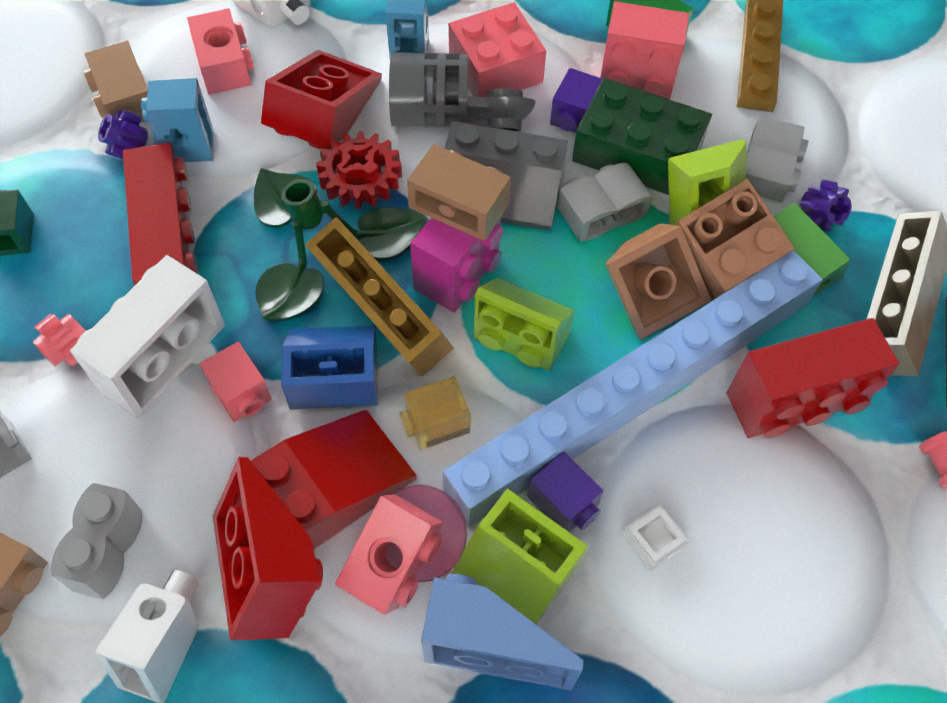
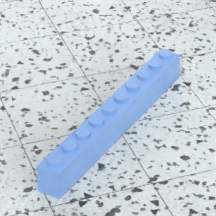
[442,250,823,527]

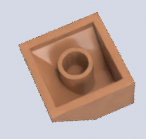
[605,223,712,340]

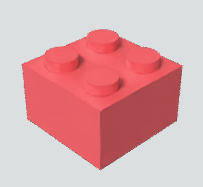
[600,1,689,99]
[448,2,547,97]

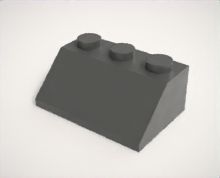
[444,121,568,231]

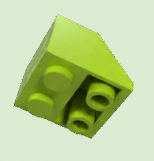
[668,139,747,225]
[474,278,575,371]
[451,488,588,625]

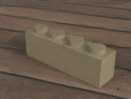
[867,211,947,376]

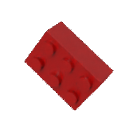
[726,318,900,438]

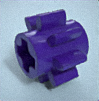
[98,110,148,159]
[799,180,852,232]

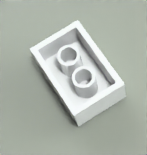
[70,255,226,419]

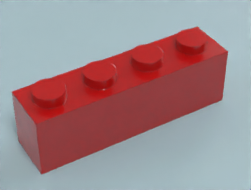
[123,142,199,285]

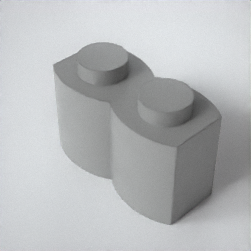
[746,115,809,202]
[557,163,652,241]
[51,483,142,599]

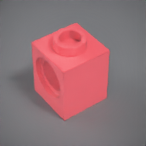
[199,341,272,422]

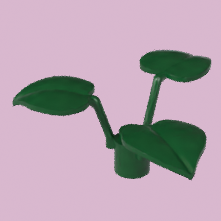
[253,168,426,322]

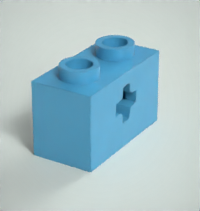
[385,0,429,60]
[141,78,214,162]

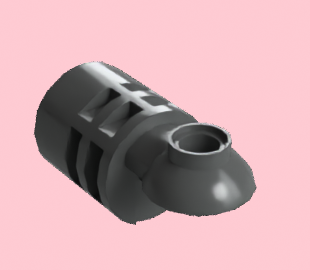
[389,52,536,132]

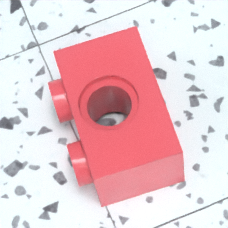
[186,8,254,95]
[335,494,444,615]

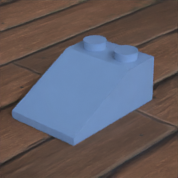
[421,574,584,691]

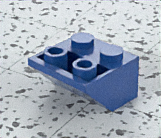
[281,325,378,410]

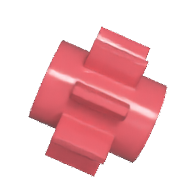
[32,314,86,367]

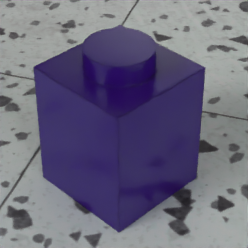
[550,68,603,133]
[527,451,604,533]

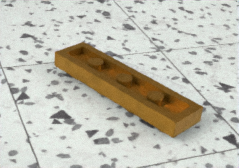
[736,0,783,112]

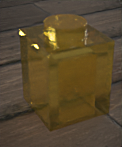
[399,376,471,450]

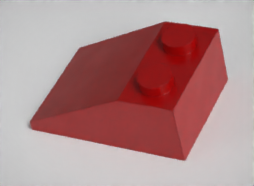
[261,50,382,150]
[251,409,417,549]
[212,457,323,641]

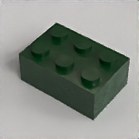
[572,78,713,195]

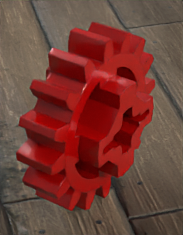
[316,131,402,209]

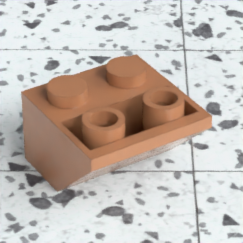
[676,179,795,301]

